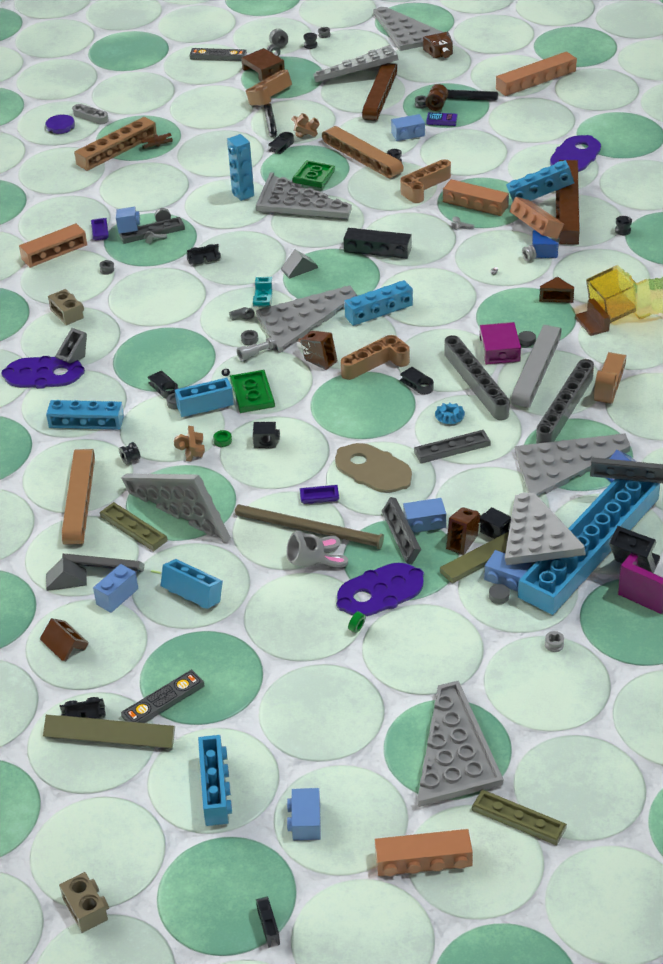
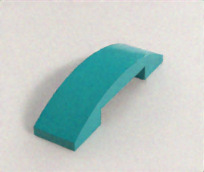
[253,277,272,307]

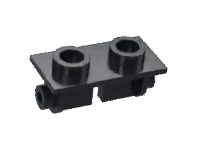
[187,244,221,265]
[59,697,106,719]

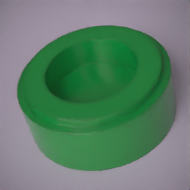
[213,430,232,447]
[348,611,366,633]

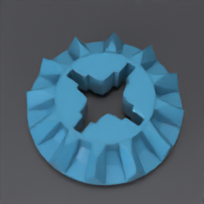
[435,402,465,424]

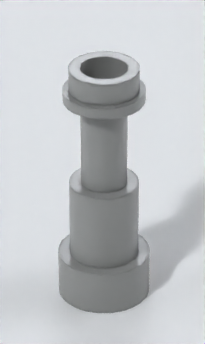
[237,338,276,361]

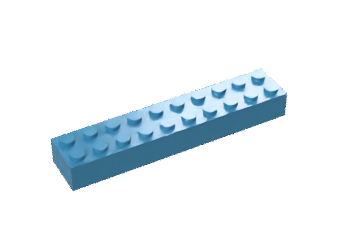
[518,479,660,615]

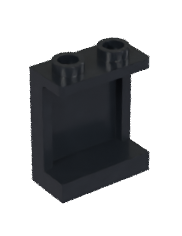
[609,526,660,573]

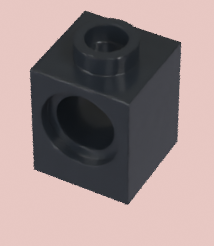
[253,422,280,448]
[479,507,511,539]

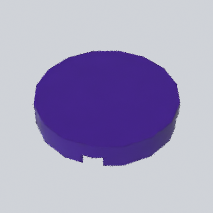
[45,114,75,134]

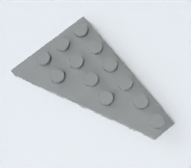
[373,7,451,51]
[313,45,399,82]
[256,172,352,219]
[256,285,357,353]
[515,433,630,496]
[121,474,231,543]
[505,492,586,565]
[417,680,504,807]

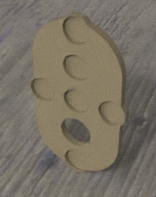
[335,443,412,493]

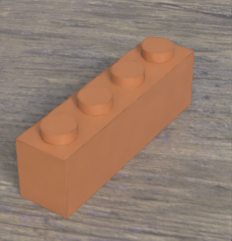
[443,179,509,216]
[509,197,564,239]
[19,223,87,268]
[374,829,473,876]

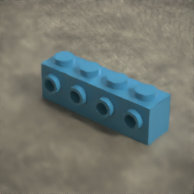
[227,134,254,201]
[506,160,574,202]
[344,280,413,326]
[46,400,124,430]
[198,735,232,826]

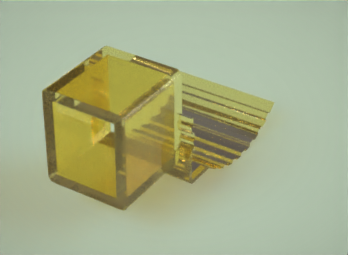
[586,265,663,323]

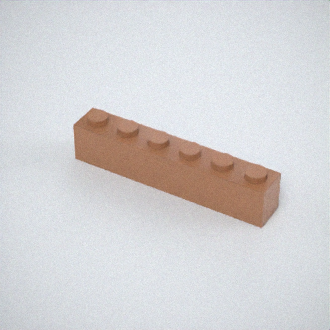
[496,51,577,96]

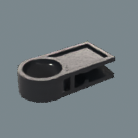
[268,132,294,154]
[400,367,434,395]
[148,370,178,399]
[256,896,280,948]

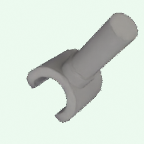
[451,217,474,229]
[144,231,167,244]

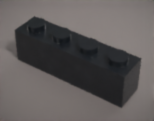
[343,228,412,259]

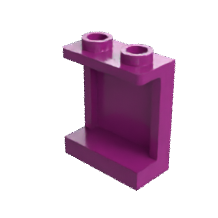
[479,322,521,365]
[618,554,663,614]

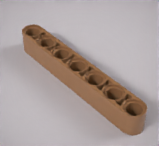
[322,126,404,178]
[62,449,95,545]

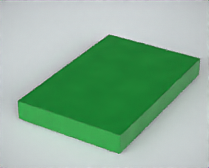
[292,160,335,188]
[230,370,275,413]

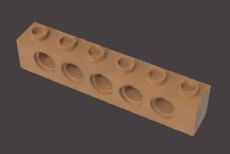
[74,117,157,171]

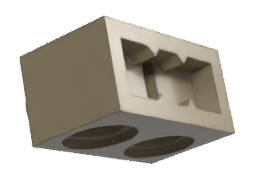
[48,289,84,325]
[59,872,109,933]

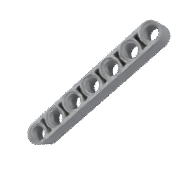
[511,325,562,408]

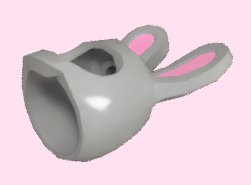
[287,530,348,568]

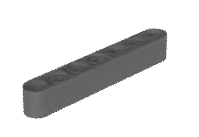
[444,335,510,420]
[536,359,594,444]

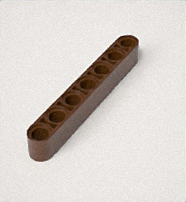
[362,63,398,121]

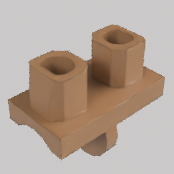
[291,113,320,138]
[174,425,205,462]

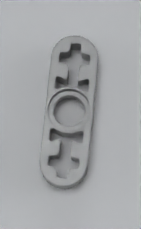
[72,104,109,124]

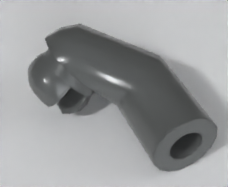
[229,307,255,320]

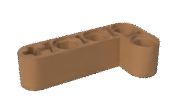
[245,70,292,105]
[400,159,451,203]
[341,335,410,380]
[594,352,627,404]

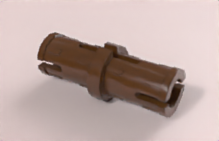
[141,133,173,149]

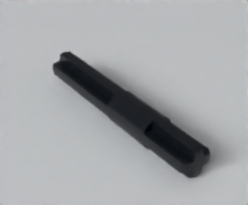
[448,89,498,100]
[264,103,277,137]

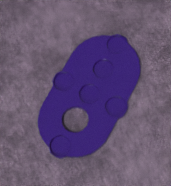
[550,135,601,172]
[1,356,85,389]
[336,563,424,616]

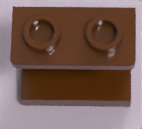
[241,48,285,81]

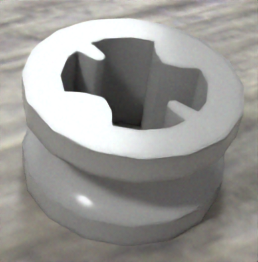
[522,245,536,262]
[545,631,564,652]

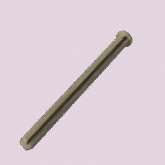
[235,504,384,549]

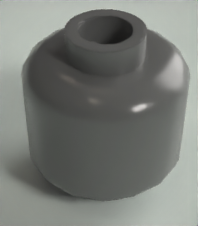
[269,29,288,48]

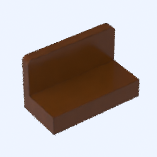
[575,298,610,336]
[40,618,89,661]

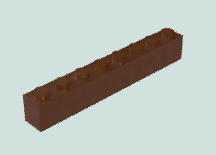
[556,160,580,245]

